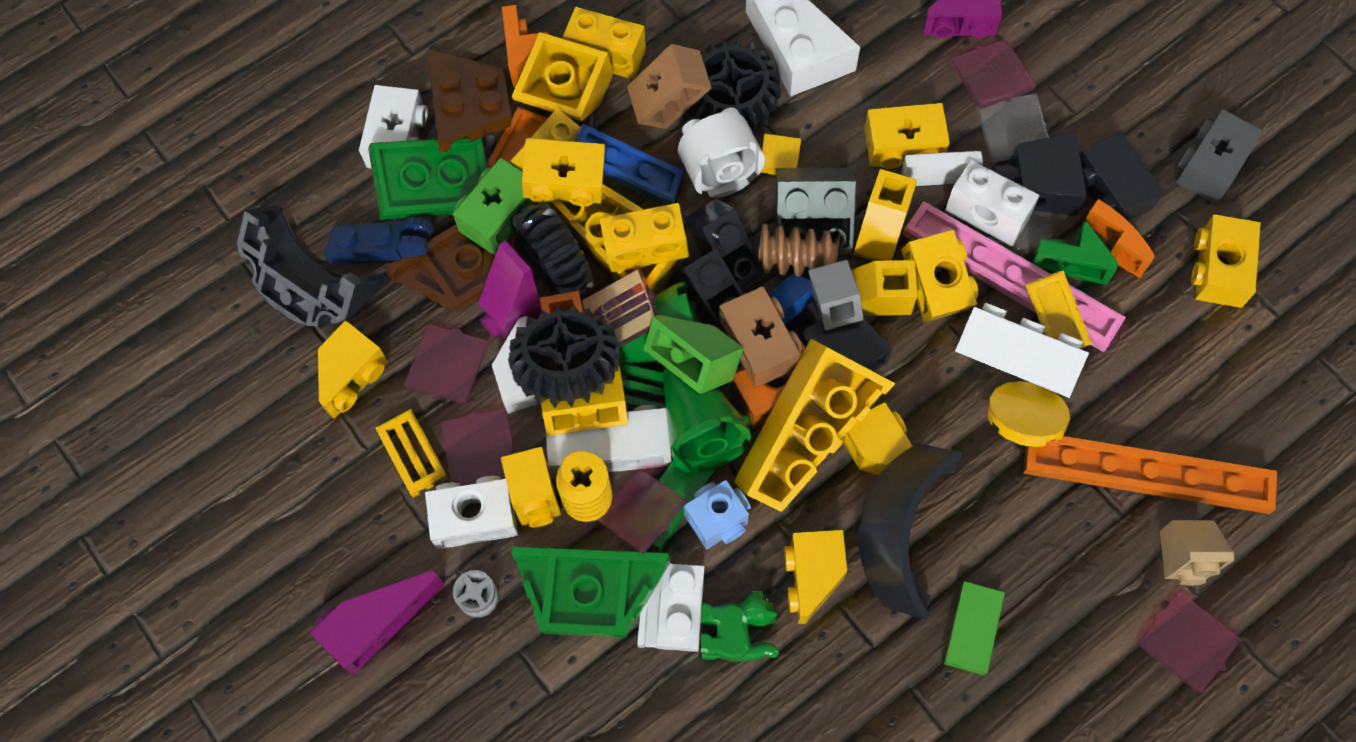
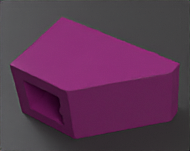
[923,0,1002,38]

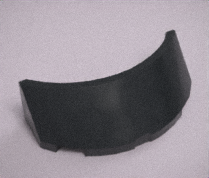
[236,205,387,327]
[858,444,963,620]

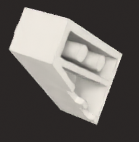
[746,0,860,96]

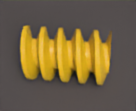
[556,451,613,522]

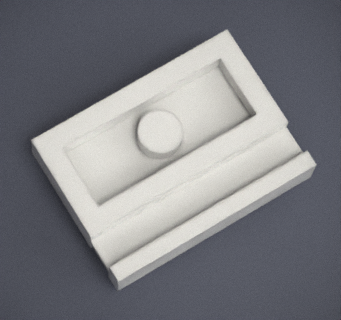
[637,564,704,652]

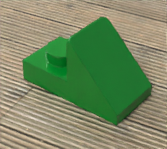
[1032,221,1118,285]

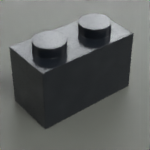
[1080,132,1164,221]

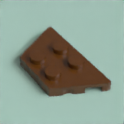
[427,51,511,153]
[384,225,520,313]

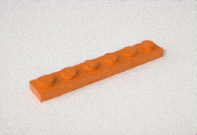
[1023,436,1277,514]

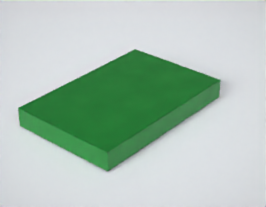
[368,137,487,220]

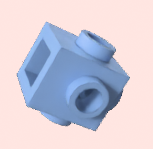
[684,480,751,550]

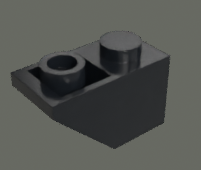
[684,199,764,288]
[673,248,744,334]

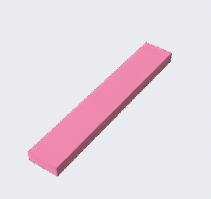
[903,201,1126,352]

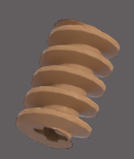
[758,224,840,277]

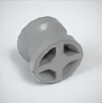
[453,570,499,618]

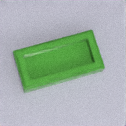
[943,581,1005,676]

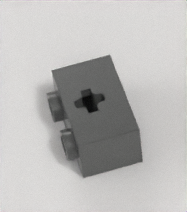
[1176,109,1263,205]

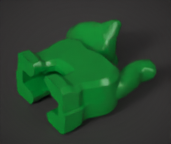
[701,591,779,662]

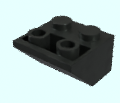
[775,168,856,255]

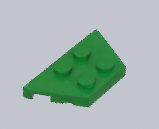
[511,547,671,638]

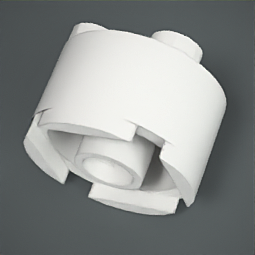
[678,108,765,198]

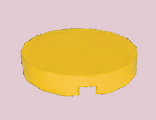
[987,381,1070,447]

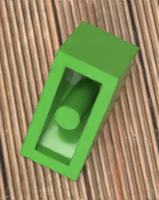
[644,315,744,394]

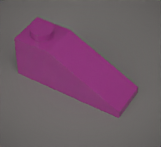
[479,241,541,341]
[310,570,445,675]

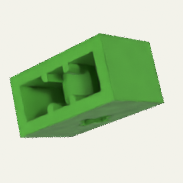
[453,158,537,255]

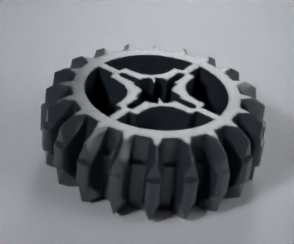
[688,39,781,131]
[512,202,594,298]
[508,304,621,408]

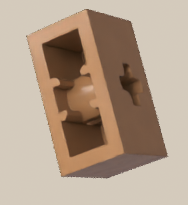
[627,44,712,129]
[719,286,803,388]

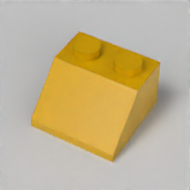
[512,32,614,121]

